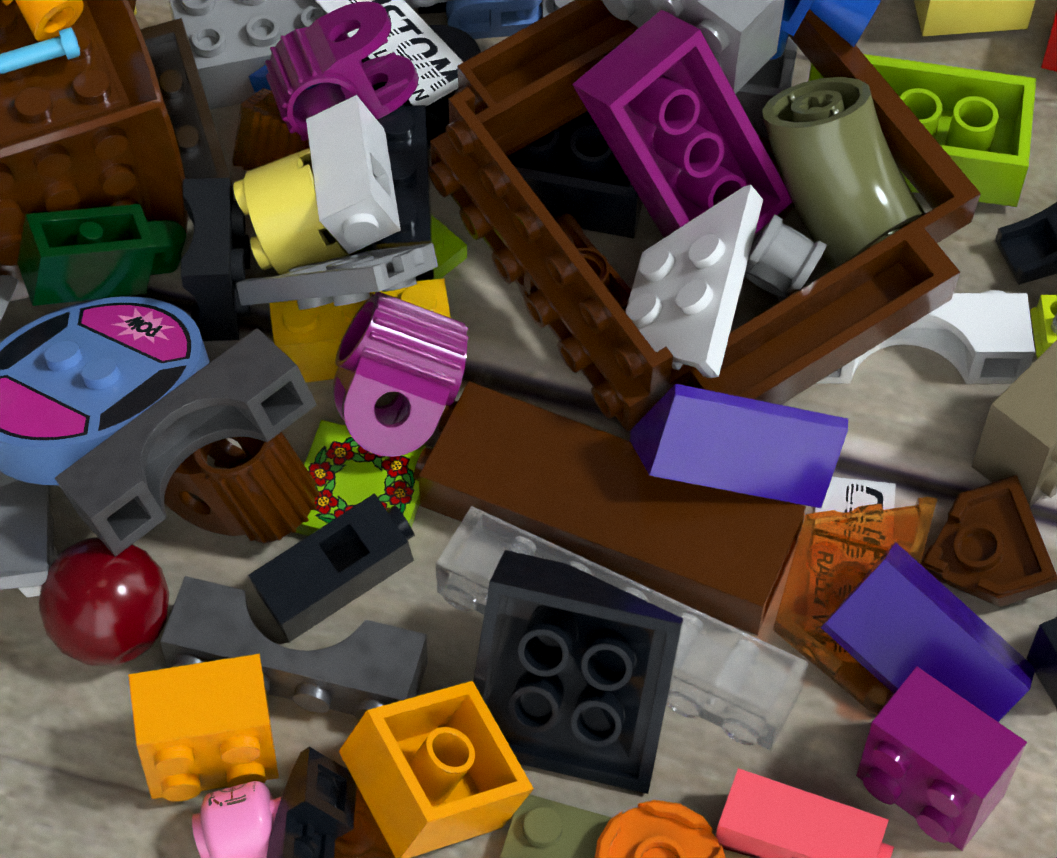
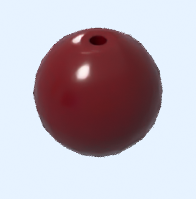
[39,537,169,666]

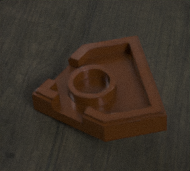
[921,475,1057,607]

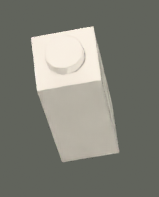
[306,95,401,254]

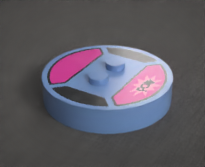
[0,297,210,485]

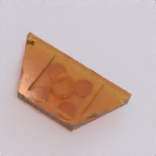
[773,497,937,714]

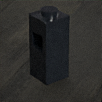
[248,493,415,642]

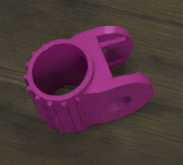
[265,1,419,142]
[333,292,469,457]

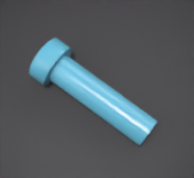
[0,27,80,75]

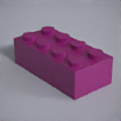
[572,9,792,238]

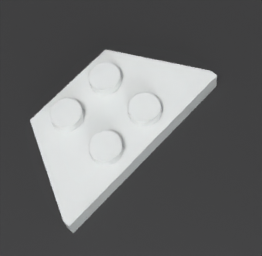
[625,185,763,378]

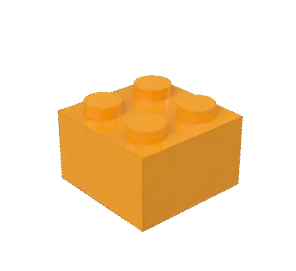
[128,653,279,801]
[339,681,534,858]

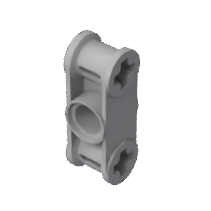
[744,214,827,302]

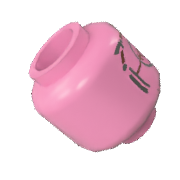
[192,781,282,858]

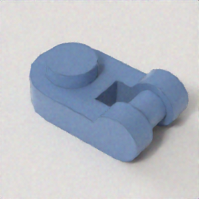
[445,0,542,39]

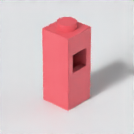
[716,768,894,858]

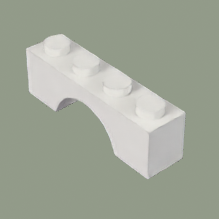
[816,290,1035,384]

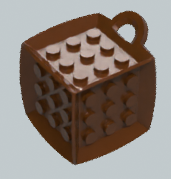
[0,0,188,302]

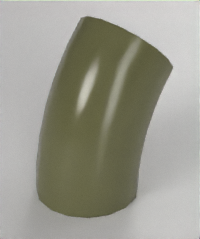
[762,77,926,270]

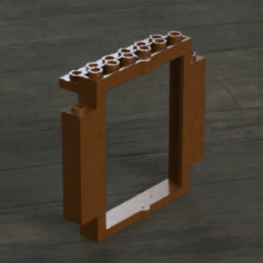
[427,0,981,432]

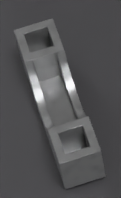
[55,328,317,557]
[160,576,428,721]

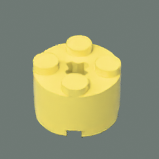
[233,148,356,275]

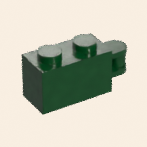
[17,204,186,306]

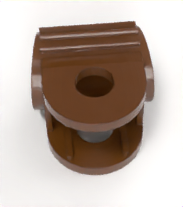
[164,432,320,544]

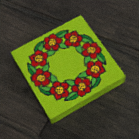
[296,420,434,536]

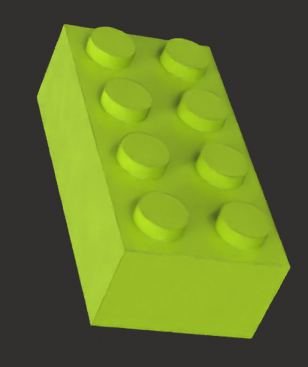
[808,54,1036,207]

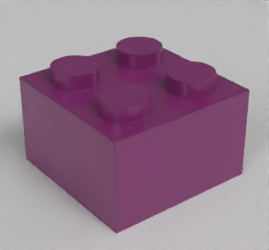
[856,666,1027,851]

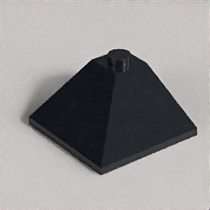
[473,550,683,794]

